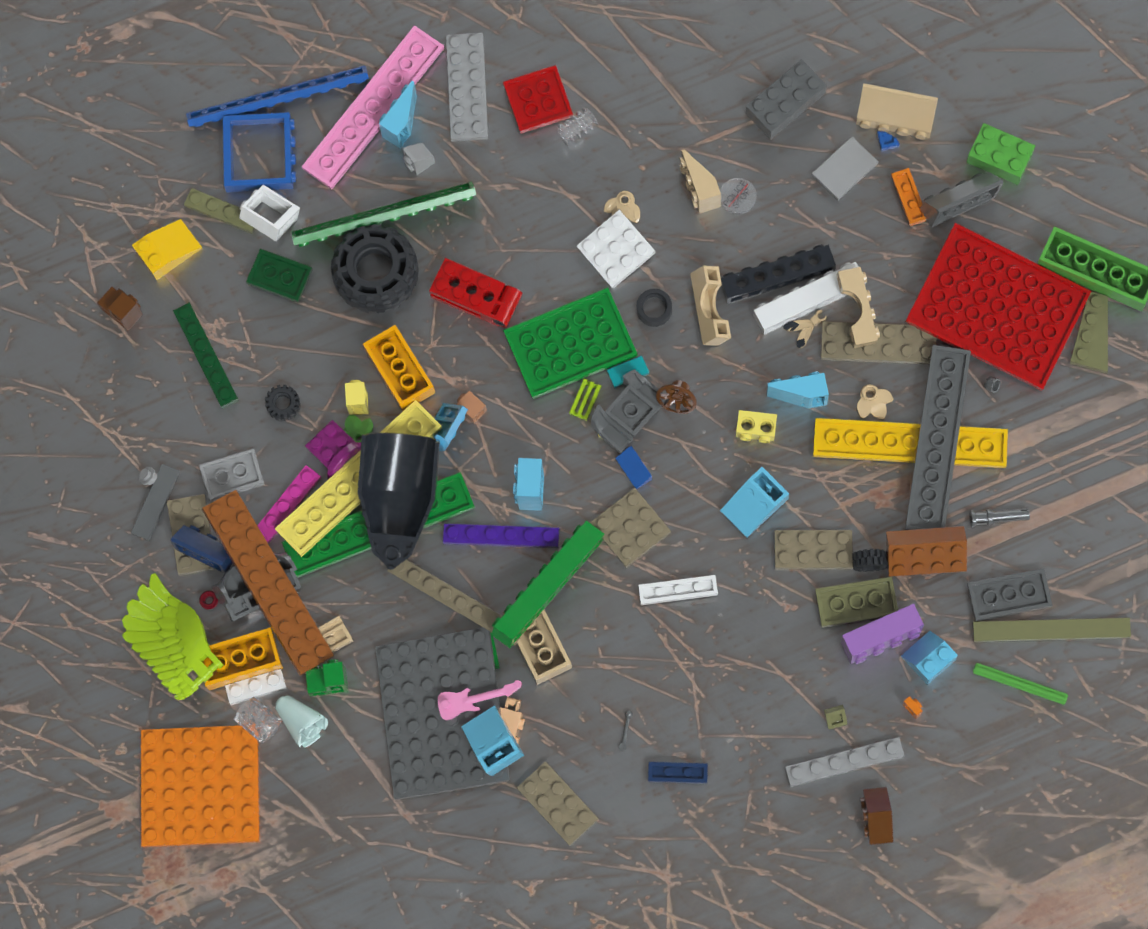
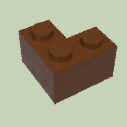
[97,287,143,331]
[860,787,893,845]

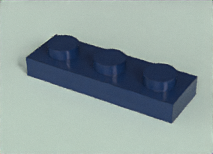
[648,762,708,784]

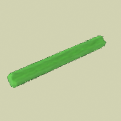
[973,663,1068,705]

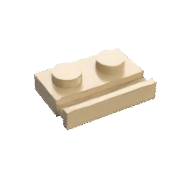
[318,616,353,653]

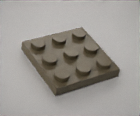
[590,488,671,568]

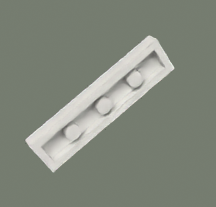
[638,575,718,605]

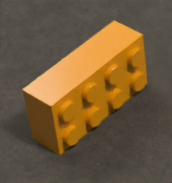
[363,325,435,412]
[203,627,283,691]

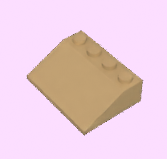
[856,83,938,140]

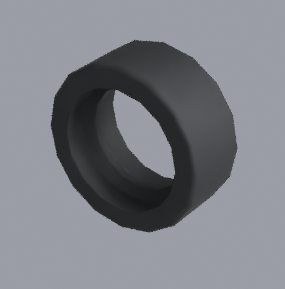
[636,289,672,327]

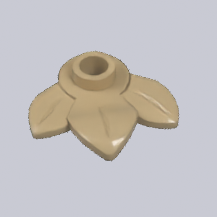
[604,191,640,223]
[857,384,894,419]

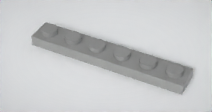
[785,737,905,787]

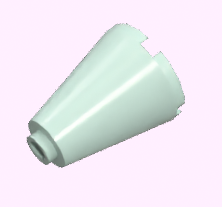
[275,695,328,747]

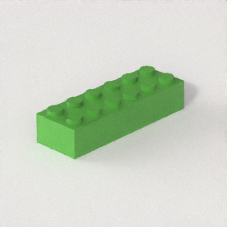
[1038,226,1148,312]

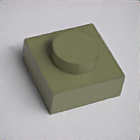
[824,705,848,730]

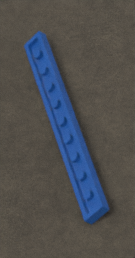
[186,66,369,127]

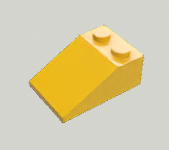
[132,219,202,281]

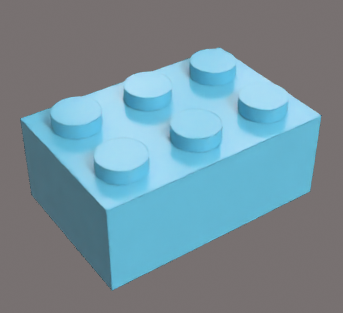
[513,458,544,511]

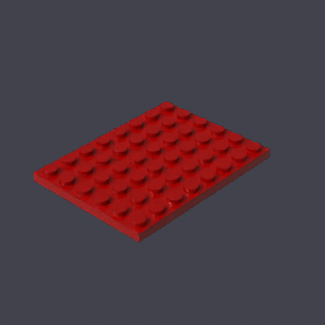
[905,223,1091,391]

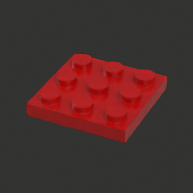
[503,65,573,134]

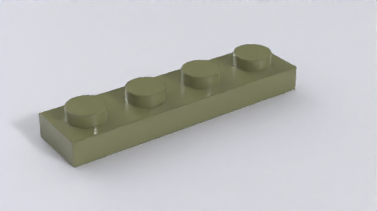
[184,188,255,234]

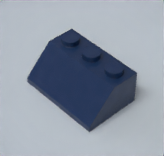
[170,525,233,574]

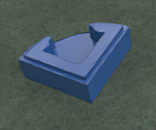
[877,131,900,151]

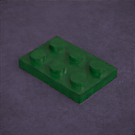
[246,249,313,303]

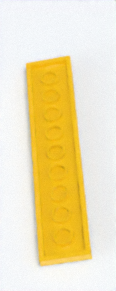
[813,418,1008,468]

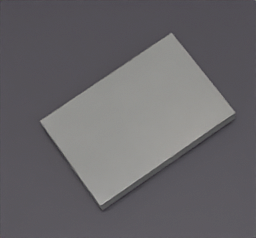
[812,137,878,201]
[199,448,265,502]

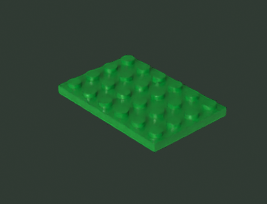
[503,288,638,399]

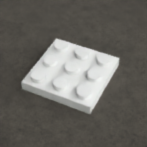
[577,210,656,289]

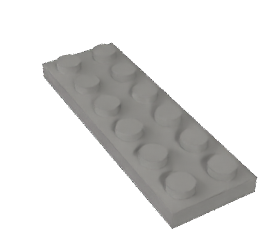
[446,33,488,142]

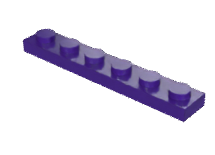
[443,524,559,548]

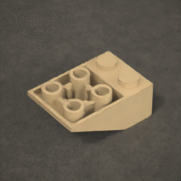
[679,150,721,214]

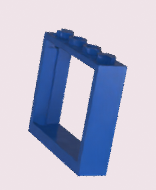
[223,112,296,193]

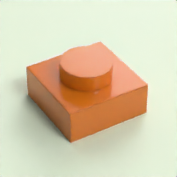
[903,696,922,719]

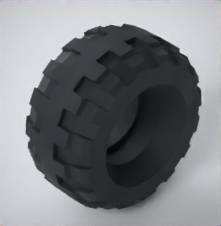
[331,224,419,313]

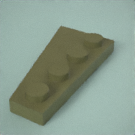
[1070,292,1108,374]

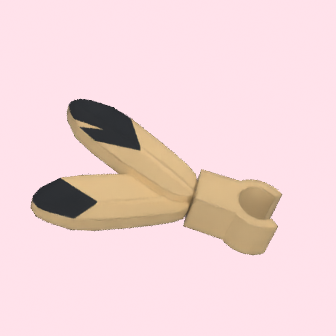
[783,310,827,348]

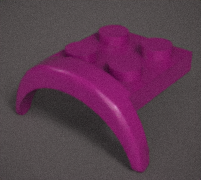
[305,420,361,479]

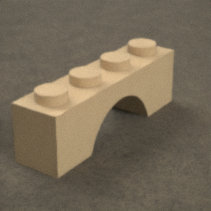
[690,266,731,346]
[836,267,880,348]

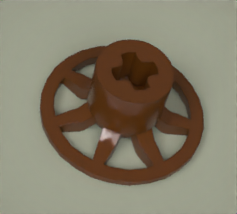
[656,380,697,414]

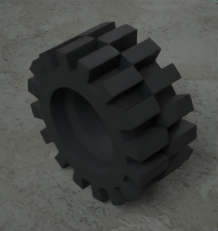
[265,384,301,421]
[852,549,888,572]

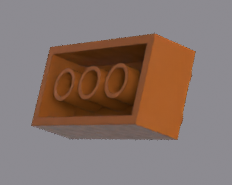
[886,526,967,577]

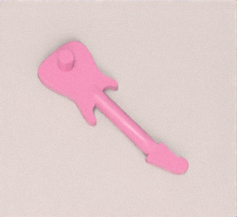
[438,680,522,720]

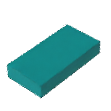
[607,356,650,389]

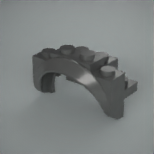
[211,552,301,621]

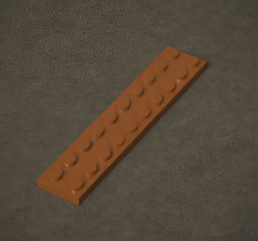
[202,490,334,676]

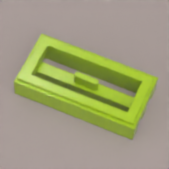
[569,379,602,421]

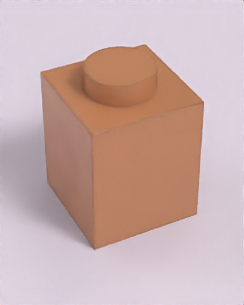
[456,391,487,424]

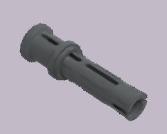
[969,508,1030,528]

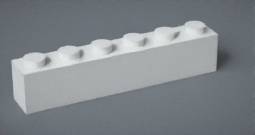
[753,262,866,335]

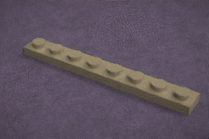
[387,560,520,646]

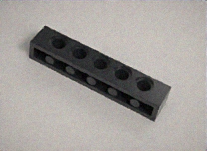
[721,244,836,304]

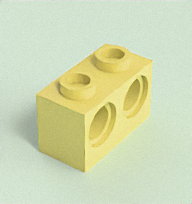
[345,380,369,415]
[736,410,777,443]

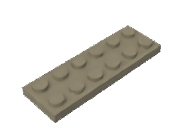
[821,321,937,364]

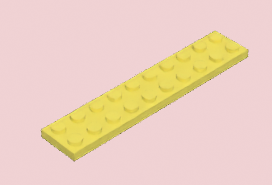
[275,400,442,557]

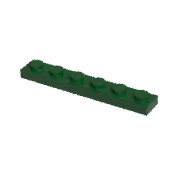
[173,302,239,409]

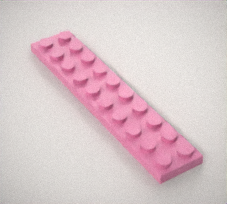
[302,25,444,190]

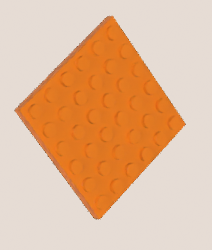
[141,725,260,847]

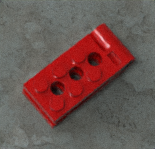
[429,258,523,328]

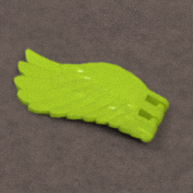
[122,573,224,700]

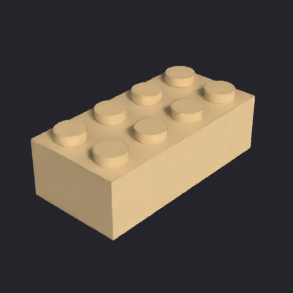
[502,610,572,685]

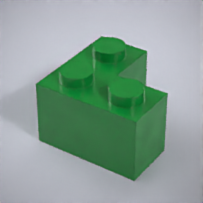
[306,660,349,697]

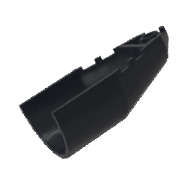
[358,433,440,570]

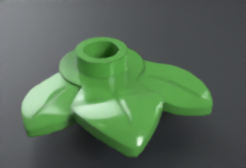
[343,415,373,442]

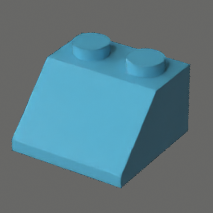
[901,631,958,685]

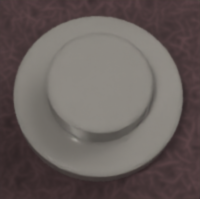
[139,467,157,485]

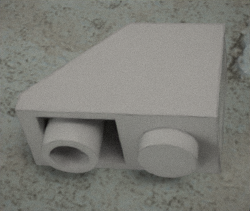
[403,143,435,176]

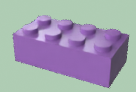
[841,604,924,664]

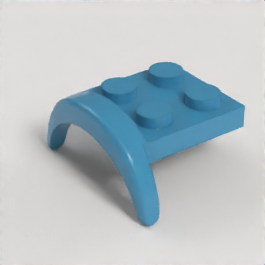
[432,403,468,451]

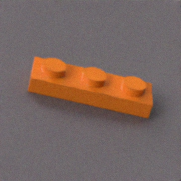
[891,168,927,226]

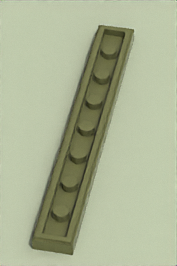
[973,618,1131,642]

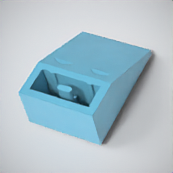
[379,81,417,149]
[767,372,829,409]
[720,467,789,538]
[461,705,524,776]

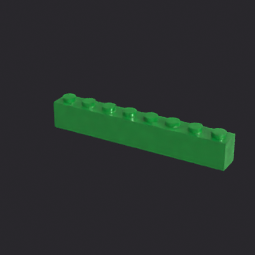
[491,521,605,648]

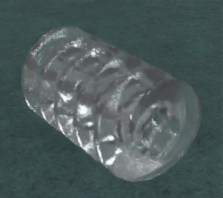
[557,107,598,146]

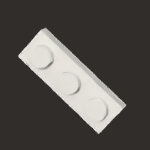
[225,669,287,705]

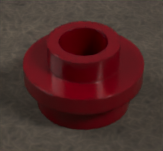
[199,590,219,610]

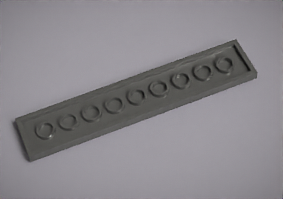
[905,345,971,530]

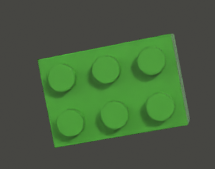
[967,123,1036,185]

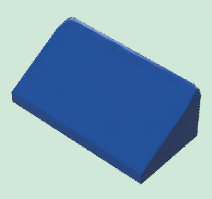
[615,446,652,490]

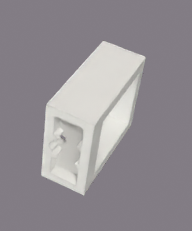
[239,185,300,241]

